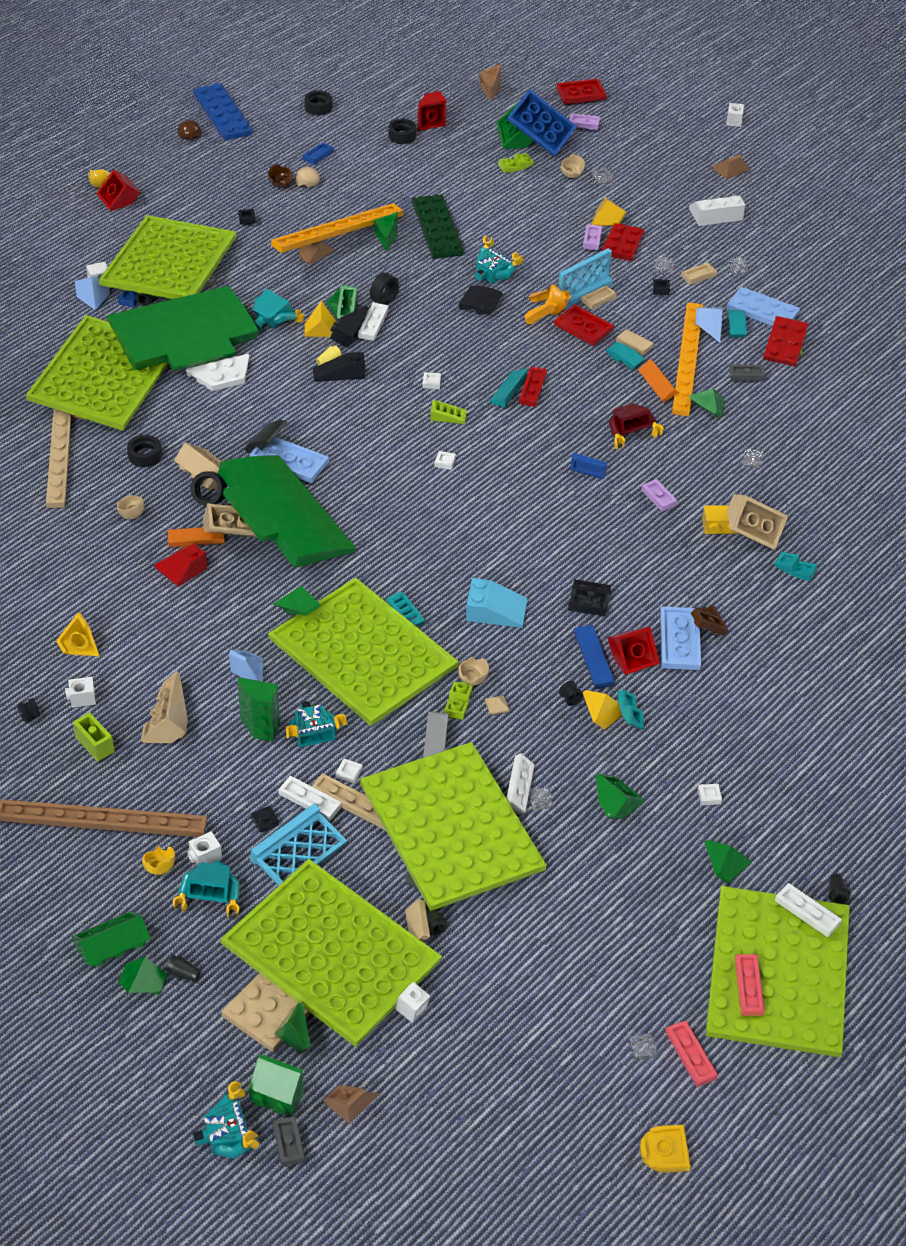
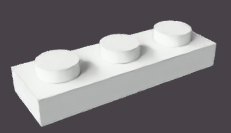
[358,303,389,341]
[507,753,534,815]
[279,776,342,821]
[775,883,842,937]

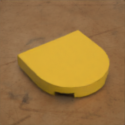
[640,1125,691,1172]

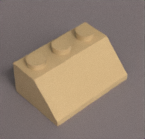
[174,442,228,490]
[727,494,788,550]
[203,503,257,538]

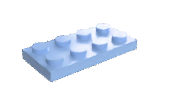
[726,287,800,326]
[249,437,329,483]
[660,606,701,670]

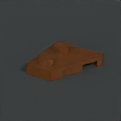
[691,605,729,636]

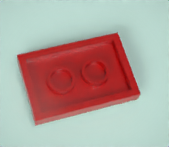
[556,78,606,104]
[602,223,645,261]
[554,304,614,346]
[763,316,809,367]

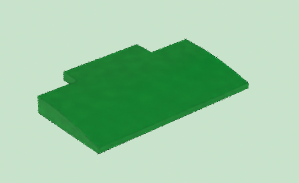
[106,286,259,372]
[218,455,357,568]

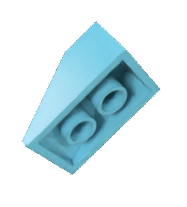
[466,578,527,628]

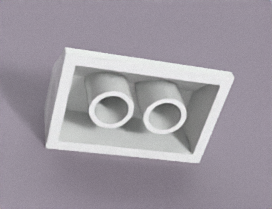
[689,196,745,226]

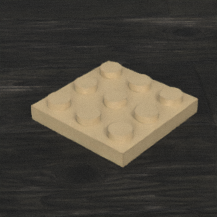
[221,973,311,1052]

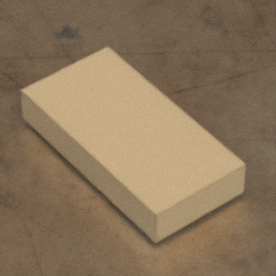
[681,263,717,285]
[581,285,617,310]
[616,329,653,355]
[405,899,430,942]

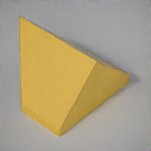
[591,197,627,226]
[305,301,337,337]
[56,612,100,657]
[583,690,622,730]

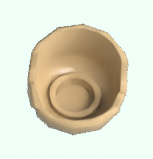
[561,154,585,178]
[295,167,320,188]
[116,495,144,520]
[458,657,489,686]

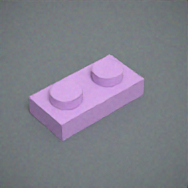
[569,114,600,130]
[583,224,602,250]
[641,479,677,512]

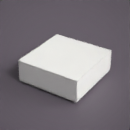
[423,372,441,389]
[435,451,456,470]
[336,759,363,784]
[698,784,722,805]

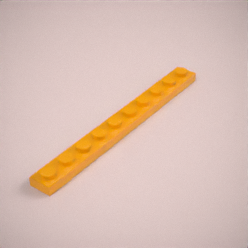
[271,203,403,253]
[672,303,703,416]

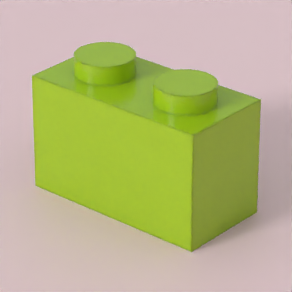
[73,712,115,762]

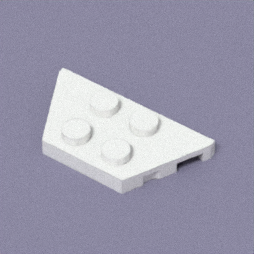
[186,354,250,391]

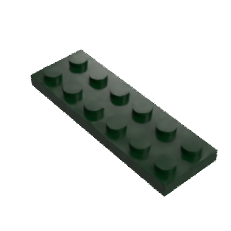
[412,194,464,259]

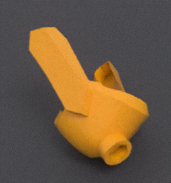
[525,284,571,324]

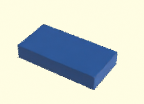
[302,142,334,165]
[570,453,607,479]

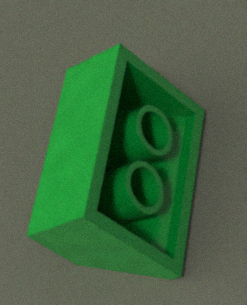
[496,103,534,149]
[237,677,280,742]
[71,910,151,967]

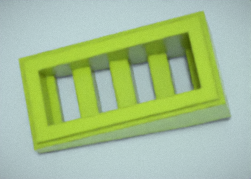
[430,400,467,424]

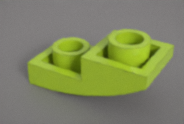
[498,153,534,172]
[444,682,473,720]

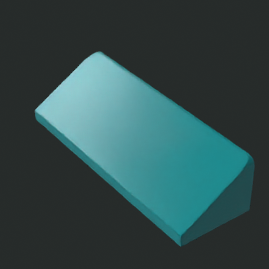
[489,369,528,408]

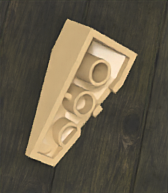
[141,671,188,743]

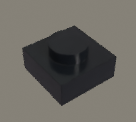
[238,209,256,225]
[653,279,670,295]
[251,806,279,833]

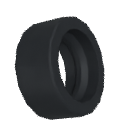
[304,90,332,116]
[388,119,417,144]
[370,273,399,305]
[127,435,162,467]
[190,471,227,506]

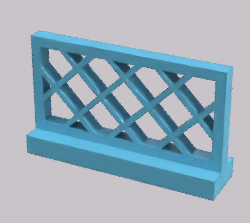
[558,248,613,310]
[250,803,347,886]

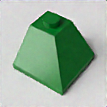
[596,773,645,819]

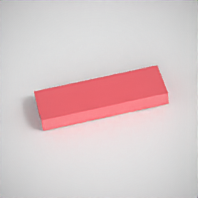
[734,954,764,1016]
[665,1020,718,1087]

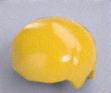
[88,169,111,188]
[142,846,175,875]

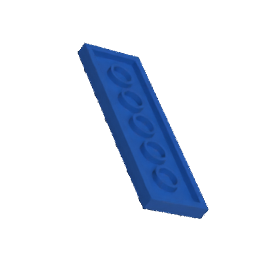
[193,83,253,141]

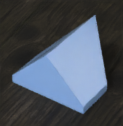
[75,277,110,310]
[695,307,723,342]
[229,650,264,682]

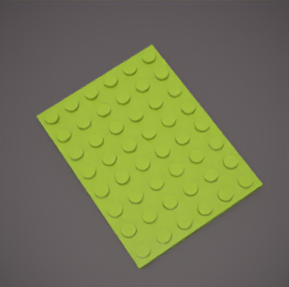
[99,215,237,300]
[26,315,169,431]
[268,578,459,726]
[360,742,547,911]
[221,859,442,1047]
[705,886,849,1058]

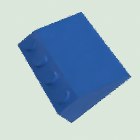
[507,89,577,157]

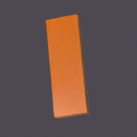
[638,359,677,403]
[168,527,224,547]

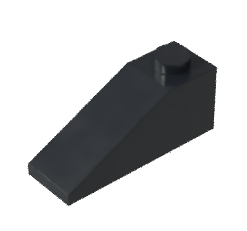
[330,306,370,348]
[313,352,365,382]

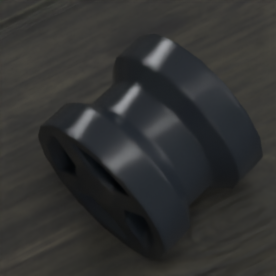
[558,681,583,706]
[17,698,40,722]

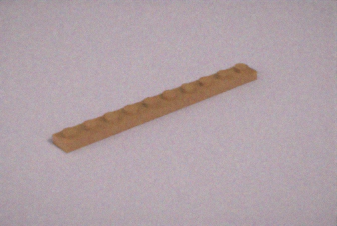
[0,799,207,837]

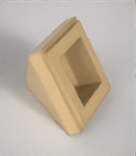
[485,695,509,715]

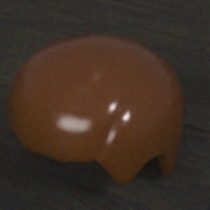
[177,120,202,141]
[268,164,293,188]

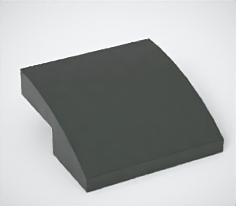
[244,420,288,454]

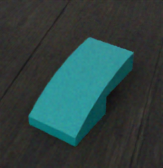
[727,310,747,338]
[605,342,644,370]
[775,552,818,581]
[617,689,644,730]

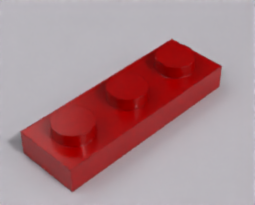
[519,367,547,407]

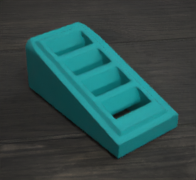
[387,591,425,627]

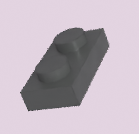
[729,364,765,381]
[272,1116,305,1167]

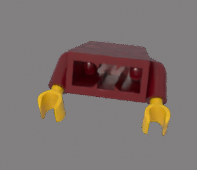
[609,404,663,449]

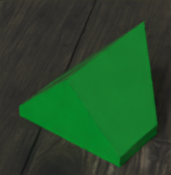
[375,212,398,250]
[326,285,358,319]
[689,389,725,419]
[273,585,321,616]
[705,840,752,883]
[118,957,168,995]
[274,1003,311,1053]

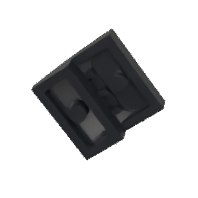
[458,286,503,314]
[568,579,612,616]

